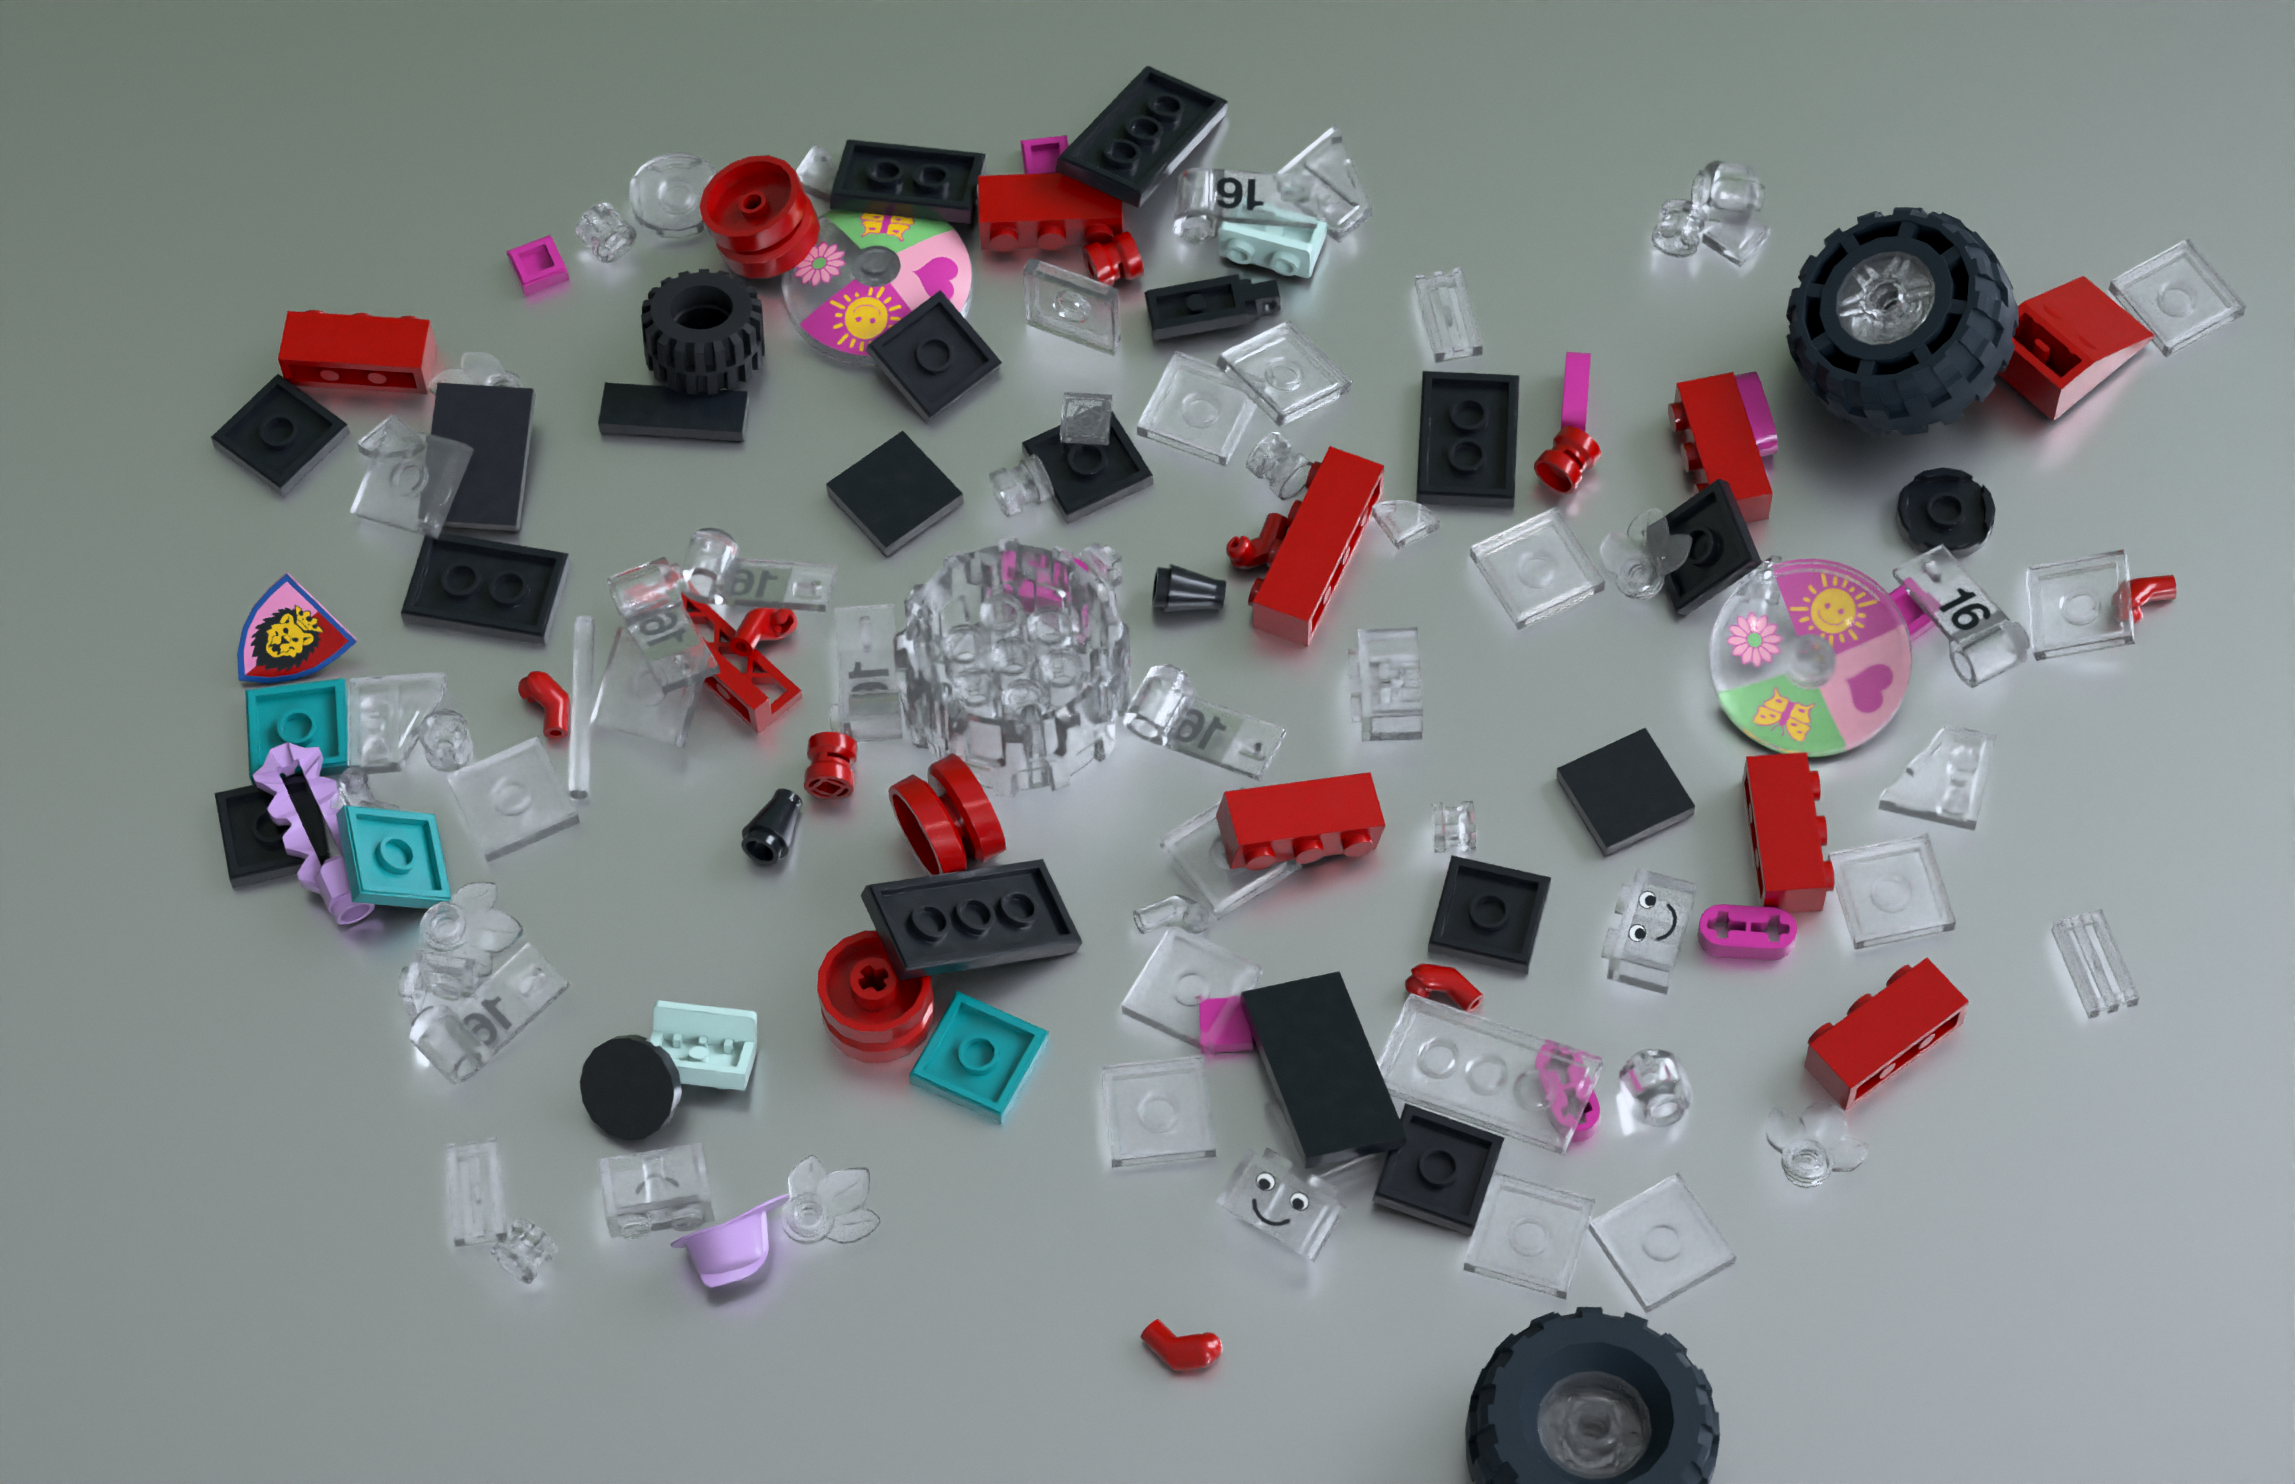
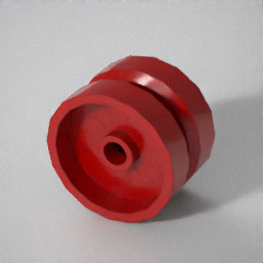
[699,155,820,279]
[888,753,1006,876]
[817,930,935,1063]

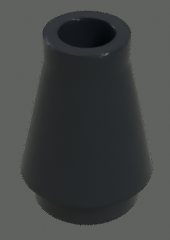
[1152,563,1226,613]
[741,789,803,865]

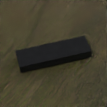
[598,382,750,441]

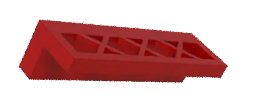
[621,569,803,735]

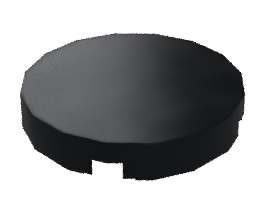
[1895,467,1996,560]
[580,1034,682,1140]

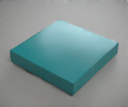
[245,678,353,785]
[336,805,452,910]
[909,991,1049,1124]

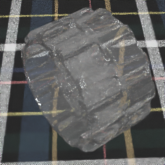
[893,538,1132,798]

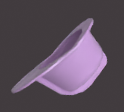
[670,1194,791,1288]

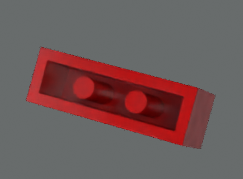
[978,173,1123,252]
[278,310,437,394]
[1668,372,1773,524]
[1742,752,1834,913]
[1216,772,1386,870]
[1804,957,1969,1111]

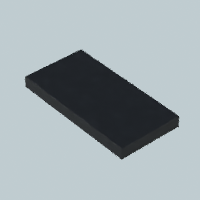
[1056,66,1228,208]
[860,859,1082,981]
[1240,971,1407,1169]

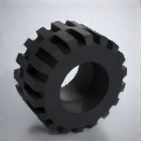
[641,269,765,395]

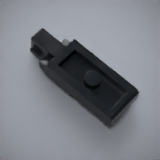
[1144,274,1281,341]

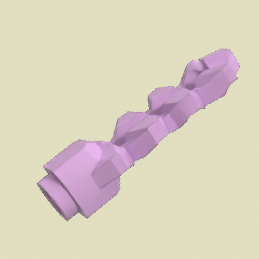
[252,742,374,924]

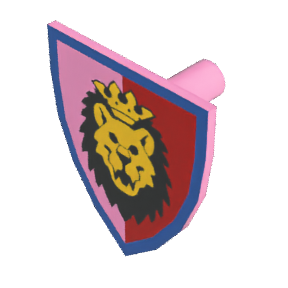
[237,572,357,683]

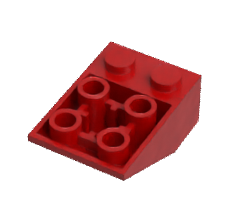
[1997,276,2154,421]

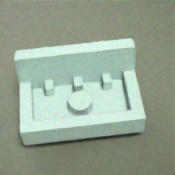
[1218,201,1327,279]
[649,1000,757,1091]

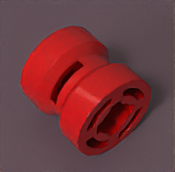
[1082,231,1144,292]
[1534,426,1601,495]
[804,732,858,800]

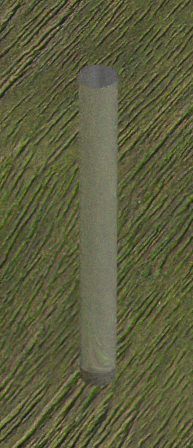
[569,615,595,799]

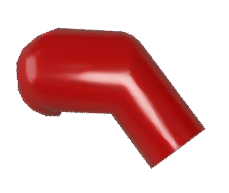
[1226,513,1288,570]
[2112,575,2177,624]
[730,608,797,657]
[518,671,570,739]
[1405,963,1484,1014]
[1140,1319,1223,1371]

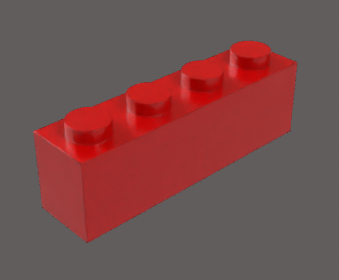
[1248,446,1384,647]

